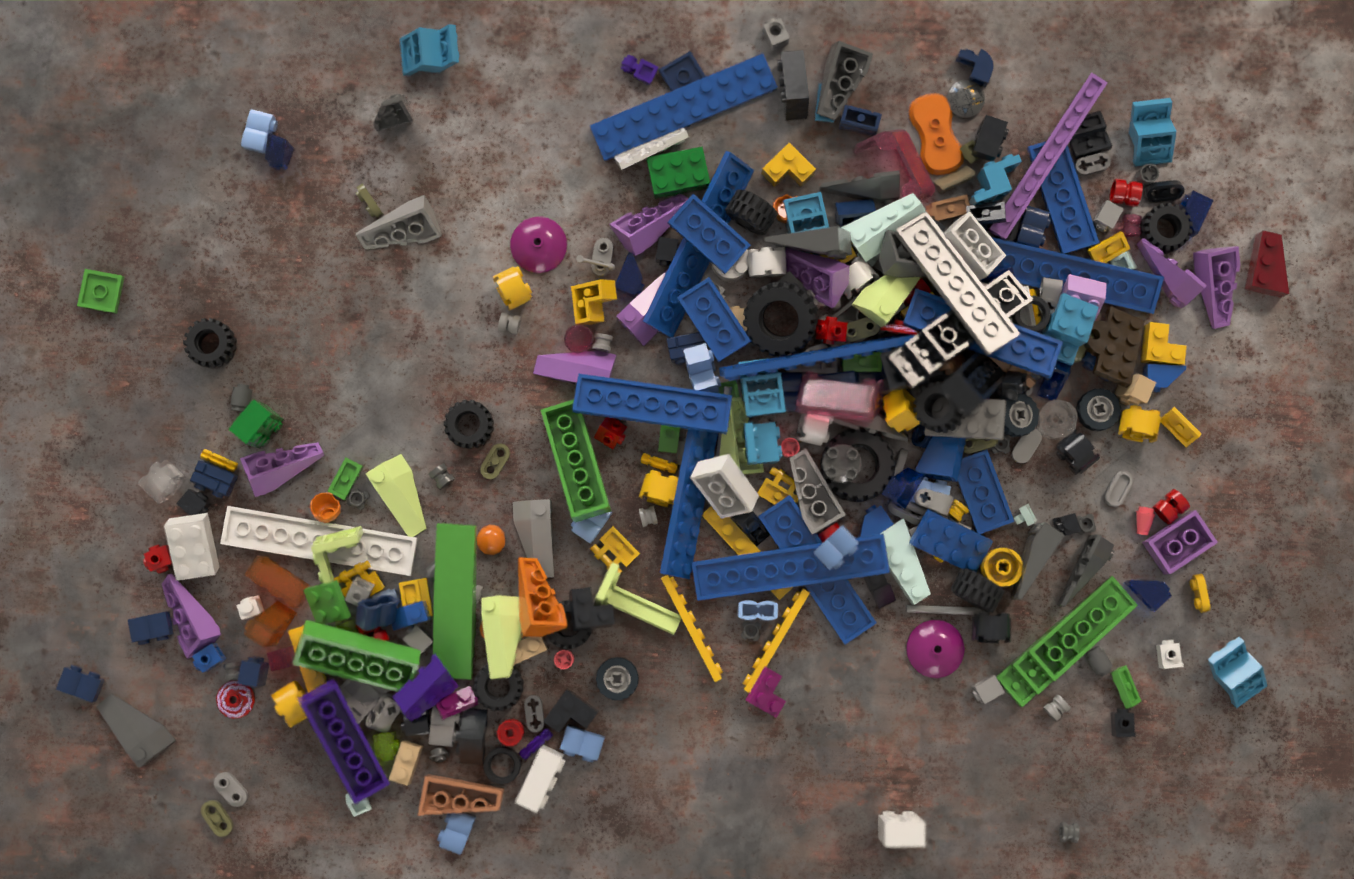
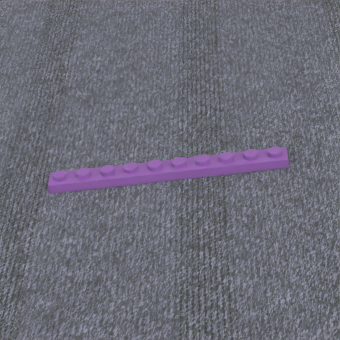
[988,73,1108,240]

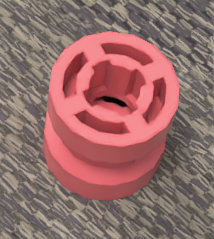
[780,438,800,458]
[554,649,574,669]

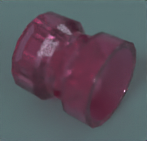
[1122,214,1142,237]

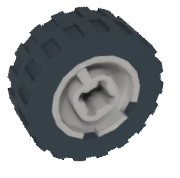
[1076,388,1121,431]
[1001,394,1040,437]
[596,657,639,701]

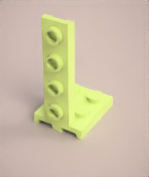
[311,526,363,625]
[593,562,681,635]

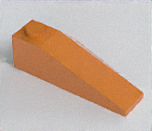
[518,557,567,637]

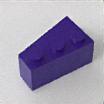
[393,654,459,722]

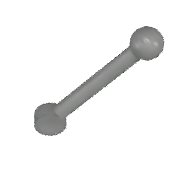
[576,255,615,271]

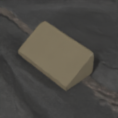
[934,166,976,194]

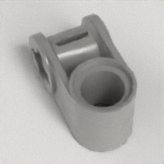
[1039,277,1063,314]
[914,488,954,516]
[366,693,400,733]

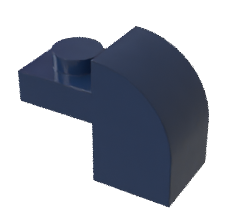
[955,49,994,88]

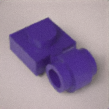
[621,55,659,85]

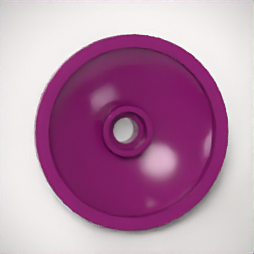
[510,217,567,273]
[906,620,965,678]

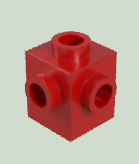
[815,316,848,344]
[594,417,627,450]
[143,545,173,574]

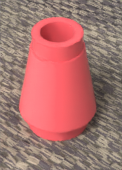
[1136,506,1156,535]

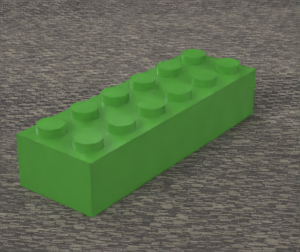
[541,400,612,523]
[293,620,421,692]

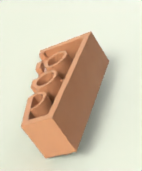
[418,774,505,816]

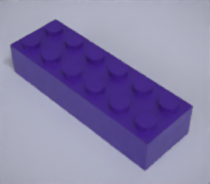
[297,679,390,804]

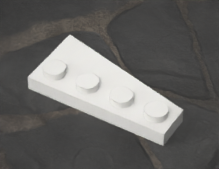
[614,128,689,170]

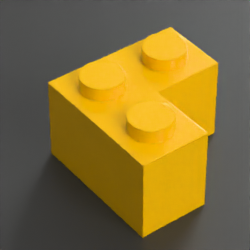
[761,143,816,187]
[571,279,617,325]
[1140,322,1187,366]
[883,389,920,432]

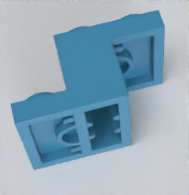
[400,24,459,76]
[1129,98,1177,166]
[969,154,1022,205]
[783,192,829,256]
[1041,293,1099,366]
[738,359,786,417]
[743,422,782,465]
[1208,637,1268,708]

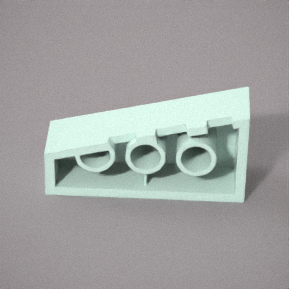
[841,193,926,262]
[880,518,931,605]

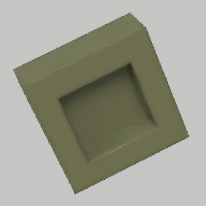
[960,140,980,163]

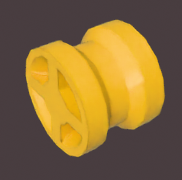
[948,499,969,523]

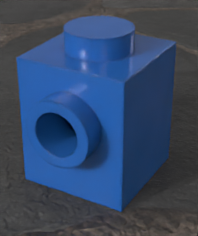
[192,643,227,673]

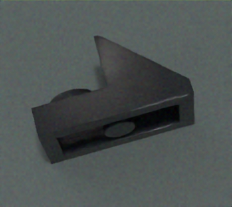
[966,202,1006,231]
[863,574,896,609]

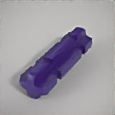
[519,728,553,760]

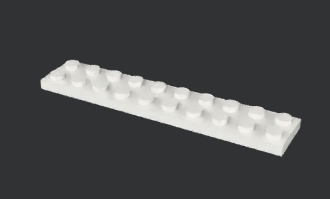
[220,506,418,576]

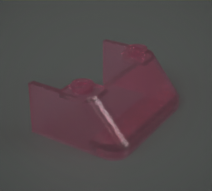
[853,129,935,202]
[796,371,884,421]

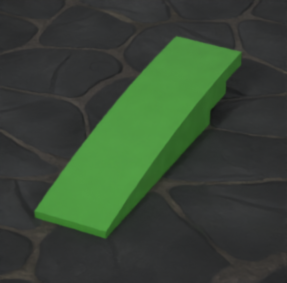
[433,523,476,680]
[996,576,1138,707]

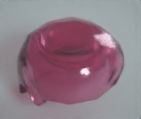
[564,324,593,353]

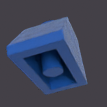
[1143,364,1186,393]
[859,504,894,537]
[392,601,431,631]

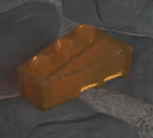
[244,555,311,608]
[244,601,297,648]

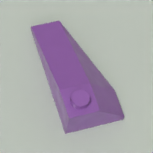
[610,194,689,256]
[1136,238,1207,308]
[1193,246,1240,329]
[785,248,849,308]
[616,269,668,346]
[533,350,616,385]
[240,442,324,497]
[162,574,221,659]

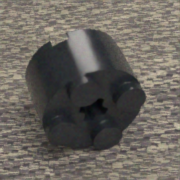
[1055,429,1100,475]
[972,612,1011,644]

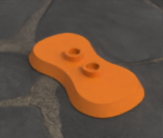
[909,94,964,175]

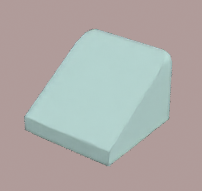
[1110,251,1137,269]
[345,793,372,817]

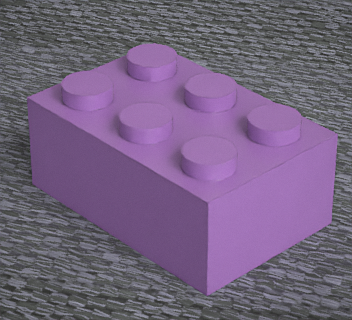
[1142,510,1218,575]

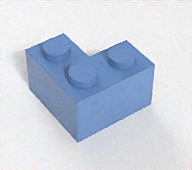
[683,344,721,393]

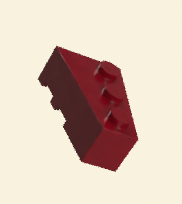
[1245,230,1289,298]

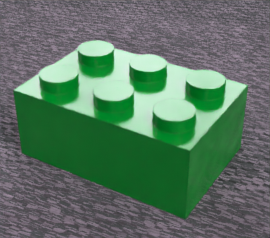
[647,146,710,199]
[228,399,284,449]

